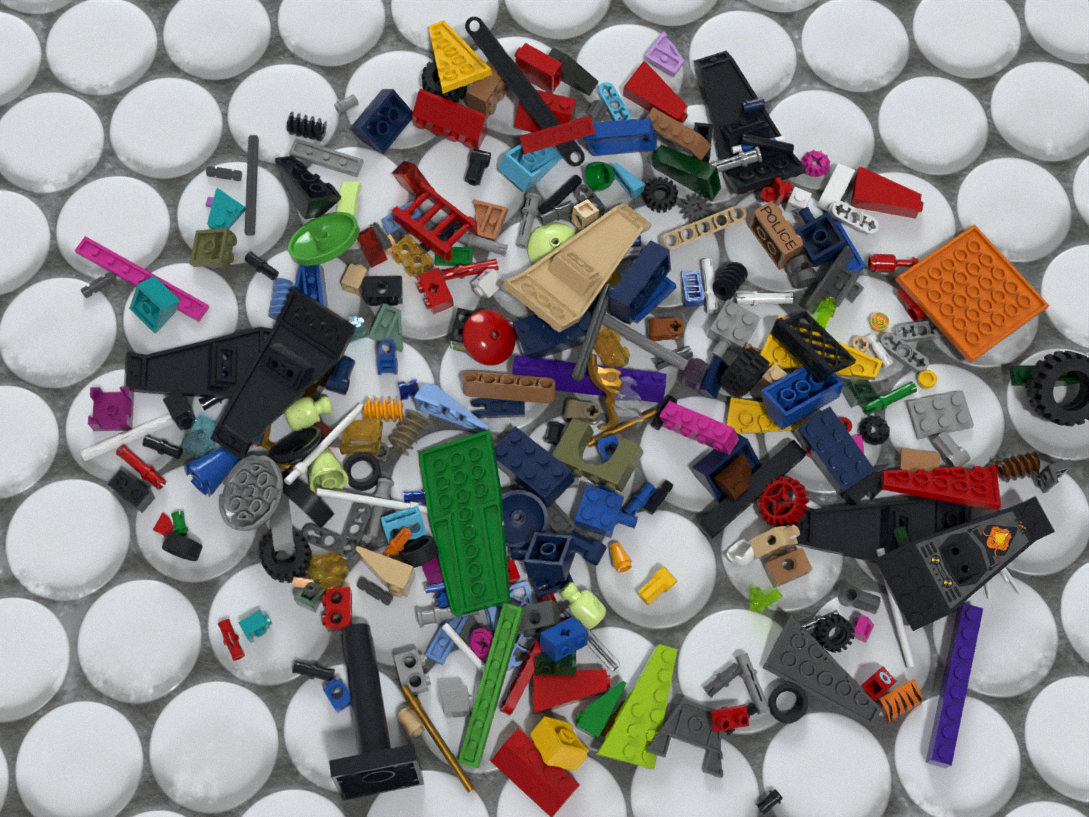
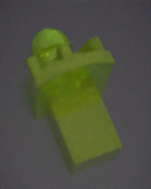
[816,297,837,329]
[749,586,783,613]

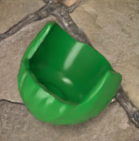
[585,162,615,192]

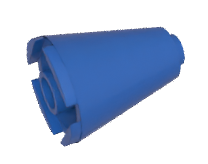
[184,447,239,497]

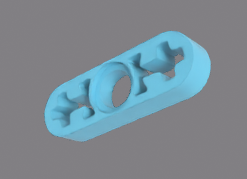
[598,82,631,121]

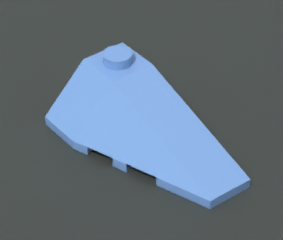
[414,384,489,433]

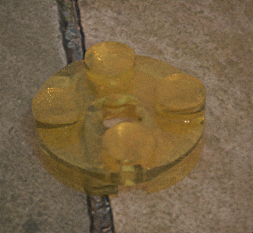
[308,553,349,589]

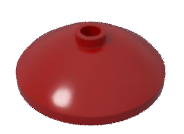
[462,310,516,366]

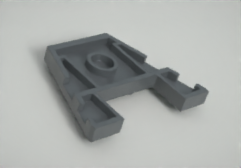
[646,698,723,778]

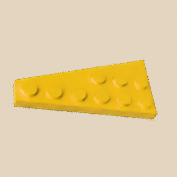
[428,20,492,94]

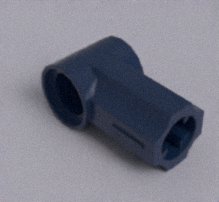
[326,355,356,396]
[570,531,607,565]

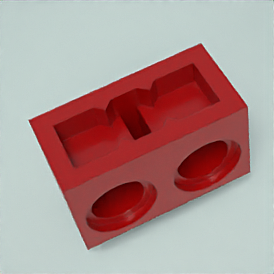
[322,587,352,632]

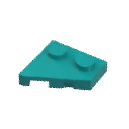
[207,188,245,229]

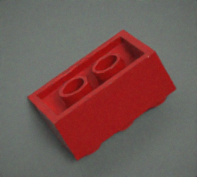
[514,90,576,133]

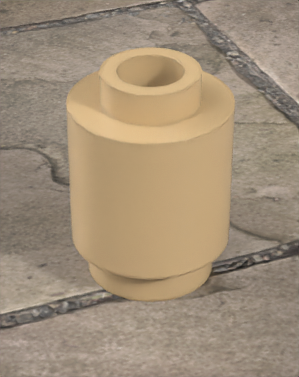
[396,706,425,738]

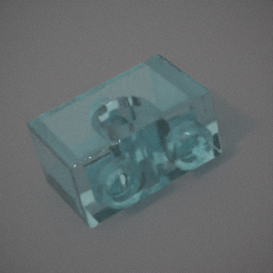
[182,414,218,459]

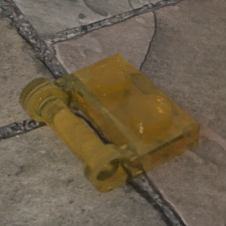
[340,420,383,455]

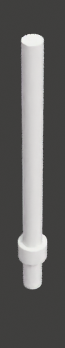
[284,404,364,485]
[316,488,428,514]
[876,548,915,668]

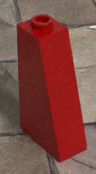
[623,61,688,124]
[851,167,924,218]
[533,670,611,715]

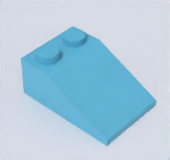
[498,143,564,192]

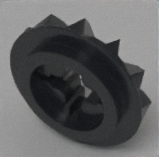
[859,415,890,445]

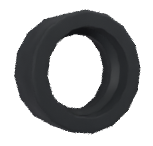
[344,452,381,491]
[162,533,203,561]
[399,536,439,568]
[768,683,808,724]

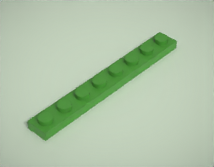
[458,603,525,768]

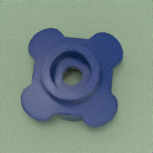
[434,590,450,608]

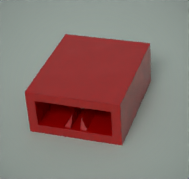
[515,43,562,94]

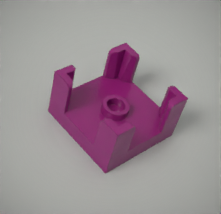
[88,387,134,431]

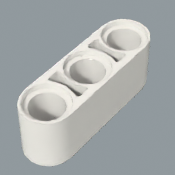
[817,163,855,212]

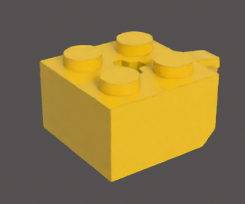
[530,716,589,771]

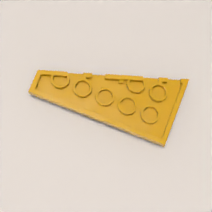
[761,315,883,380]

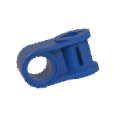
[377,338,398,375]

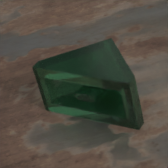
[842,380,877,408]

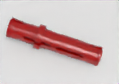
[442,259,499,281]
[116,445,167,490]

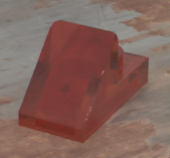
[357,226,388,268]

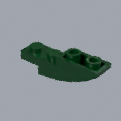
[1009,365,1080,389]

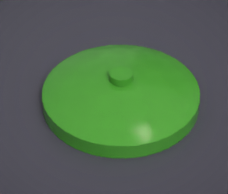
[288,212,360,266]

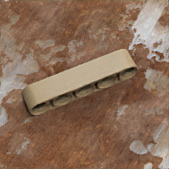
[659,205,747,249]

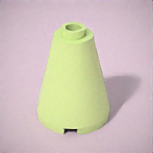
[309,444,348,495]

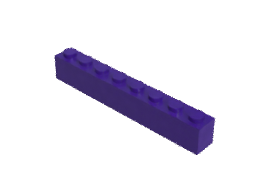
[512,356,667,403]
[926,603,983,768]

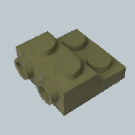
[189,228,237,269]

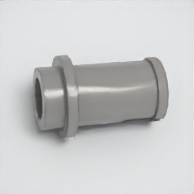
[334,94,359,114]

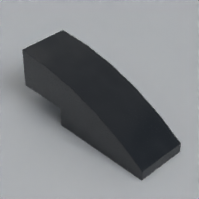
[841,467,902,505]

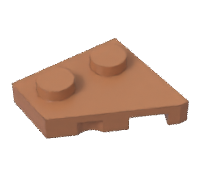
[474,199,508,242]

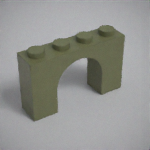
[552,418,644,492]

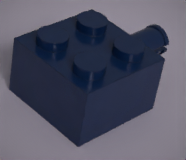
[795,207,847,267]
[511,532,576,582]

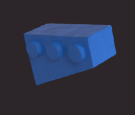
[295,264,328,308]

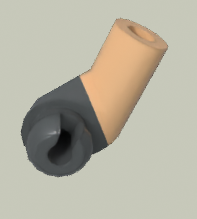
[384,230,405,255]
[292,576,318,596]

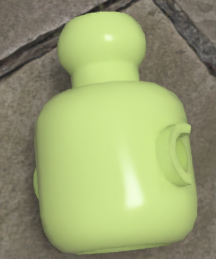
[284,396,333,431]
[560,582,606,630]

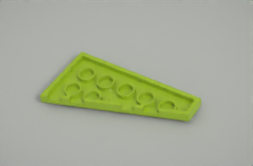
[595,644,678,770]

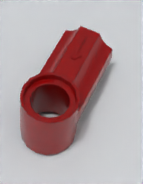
[896,287,927,322]

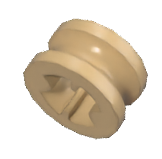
[850,336,869,353]

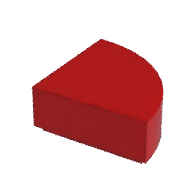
[153,513,173,537]

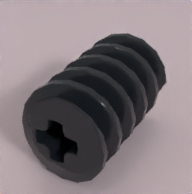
[287,111,327,141]
[712,262,748,301]

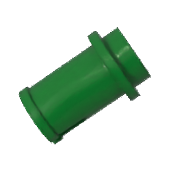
[171,511,189,537]

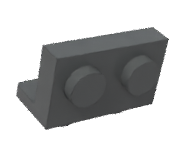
[1036,458,1073,493]

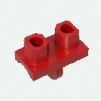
[760,177,793,206]
[710,704,749,733]

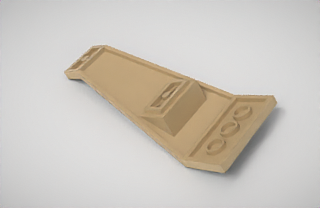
[502,203,652,333]

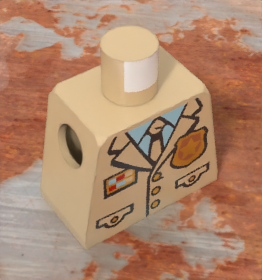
[749,525,800,559]

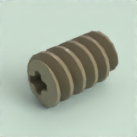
[390,412,429,456]

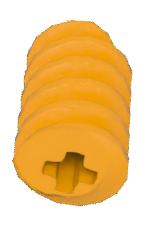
[363,397,403,422]

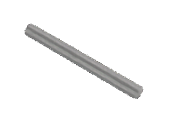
[591,309,688,370]

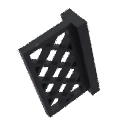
[770,311,856,383]

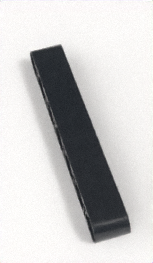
[697,440,807,540]

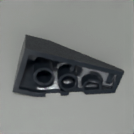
[275,156,342,219]

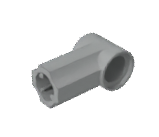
[932,431,970,467]

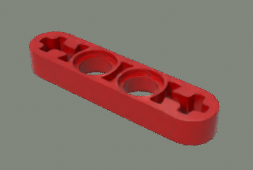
[499,640,544,716]

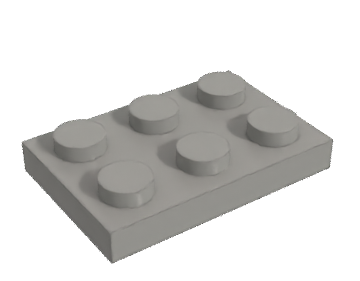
[907,390,974,440]

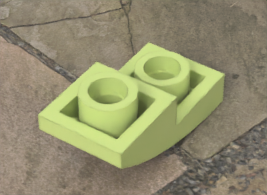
[337,181,362,217]

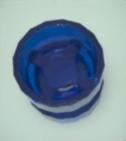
[398,379,419,401]

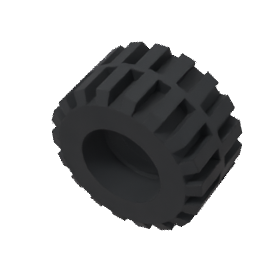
[421,59,467,103]
[720,347,770,398]
[260,530,313,583]

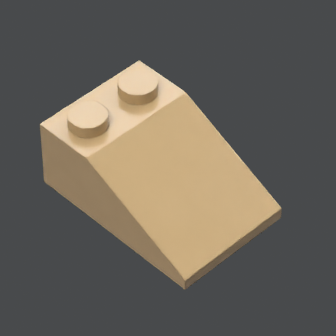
[356,546,416,598]

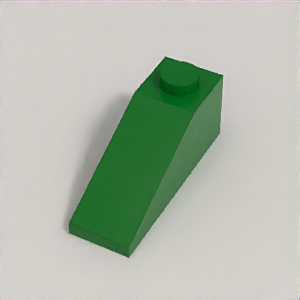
[575,681,627,740]

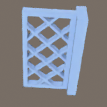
[484,581,550,671]

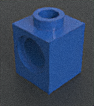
[596,434,619,464]
[323,679,351,713]

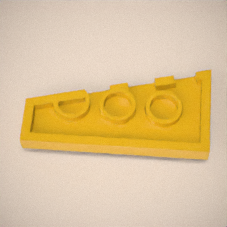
[726,397,806,434]

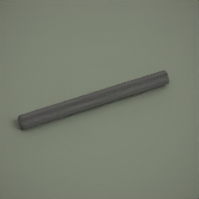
[244,135,259,236]
[572,283,614,381]

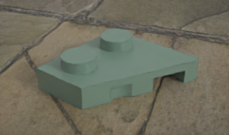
[368,303,403,352]

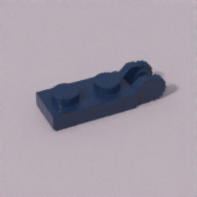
[471,398,525,419]

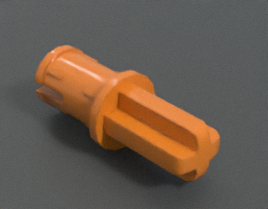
[381,527,412,559]

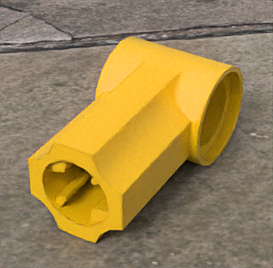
[637,566,678,606]

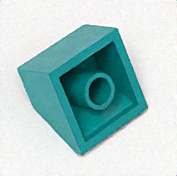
[129,276,180,333]

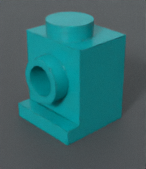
[238,610,272,643]

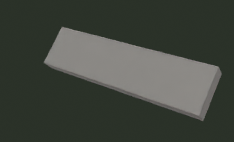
[289,138,364,178]
[270,494,295,551]

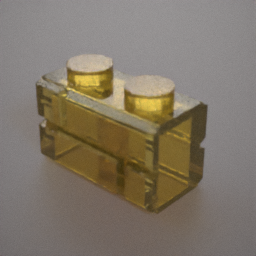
[594,327,630,368]

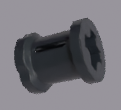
[545,421,565,445]

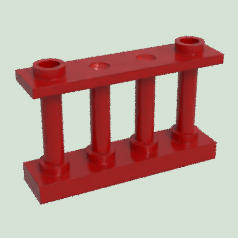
[392,182,478,262]

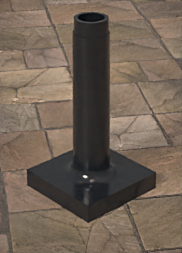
[329,623,424,801]

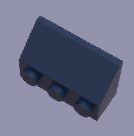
[350,89,413,154]
[691,433,762,503]

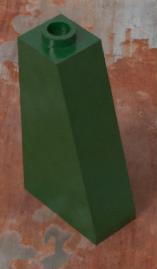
[651,145,721,201]

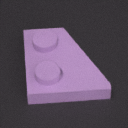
[644,31,684,77]

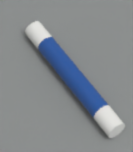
[731,136,785,154]

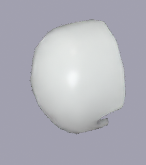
[726,539,756,567]

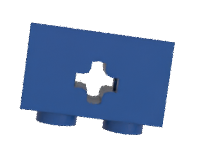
[540,617,588,662]

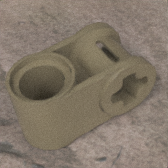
[564,400,601,425]

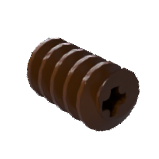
[995,451,1040,483]

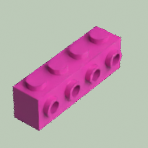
[659,401,739,455]

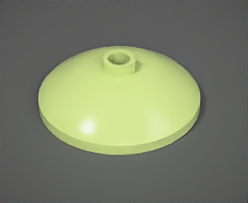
[527,222,578,265]

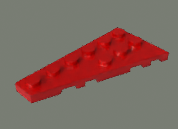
[881,465,1001,511]

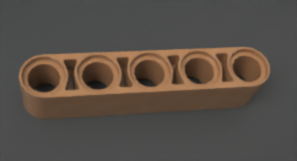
[462,371,555,403]

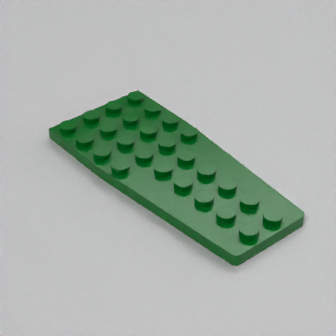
[419,430,510,617]

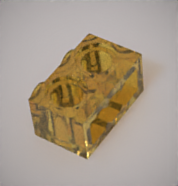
[392,234,434,280]

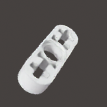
[829,201,879,235]

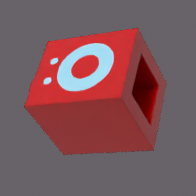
[861,666,897,701]

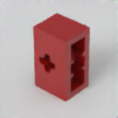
[416,267,454,315]

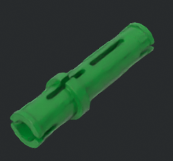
[862,381,917,416]

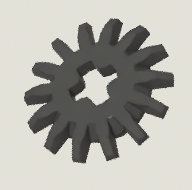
[679,193,712,223]

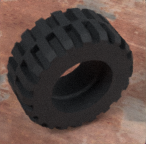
[1026,351,1089,426]

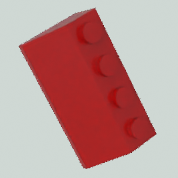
[412,89,487,149]
[491,728,580,817]

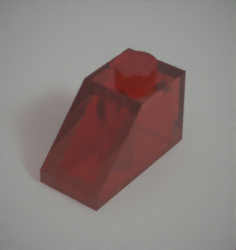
[392,161,430,199]

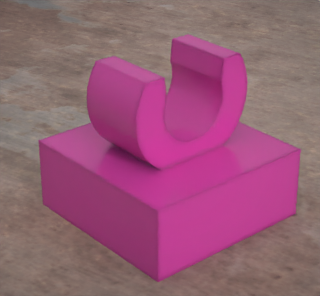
[852,615,874,643]

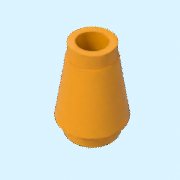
[609,542,632,573]

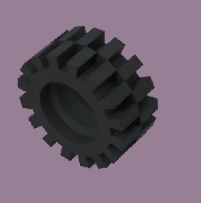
[644,177,678,213]
[814,613,855,653]

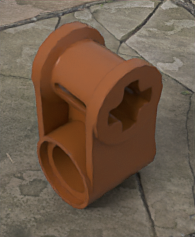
[648,318,684,341]

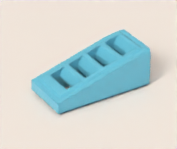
[612,162,645,199]

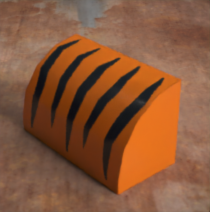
[876,679,923,723]

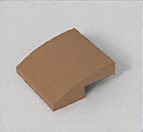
[898,448,940,472]

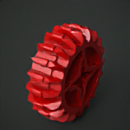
[757,476,810,527]

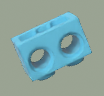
[380,506,427,544]

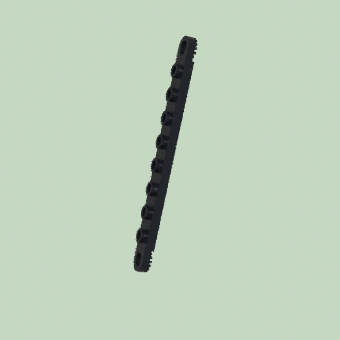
[465,17,585,166]

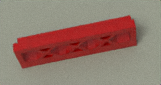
[520,115,596,154]

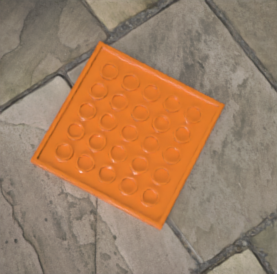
[895,224,1050,364]

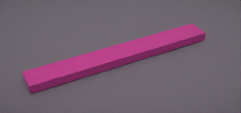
[74,236,210,322]

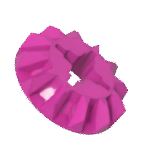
[801,150,830,177]
[470,628,493,660]

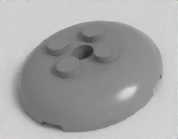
[219,455,283,531]

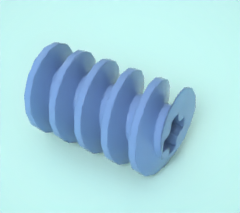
[268,278,296,320]

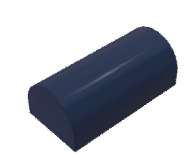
[698,356,729,399]
[530,573,574,601]

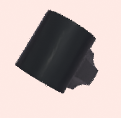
[465,148,491,186]

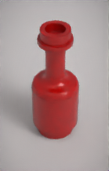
[868,254,919,272]

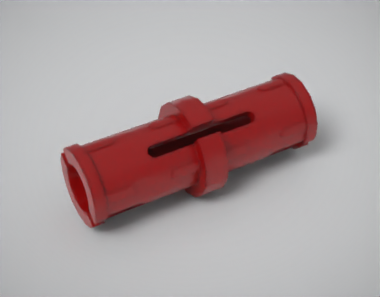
[218,619,245,661]

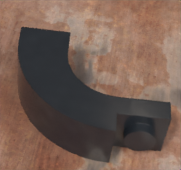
[282,470,334,528]

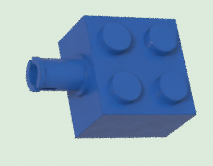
[574,484,638,538]

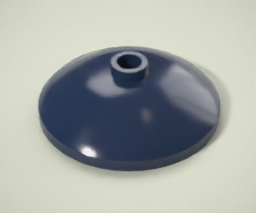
[502,490,548,549]

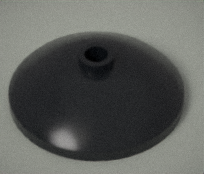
[268,426,322,464]

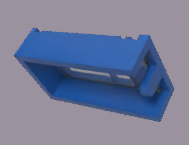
[582,117,657,156]

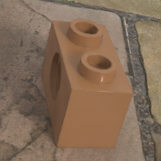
[764,547,813,588]

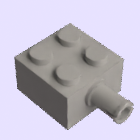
[707,299,761,359]

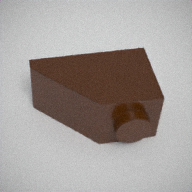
[714,454,752,500]

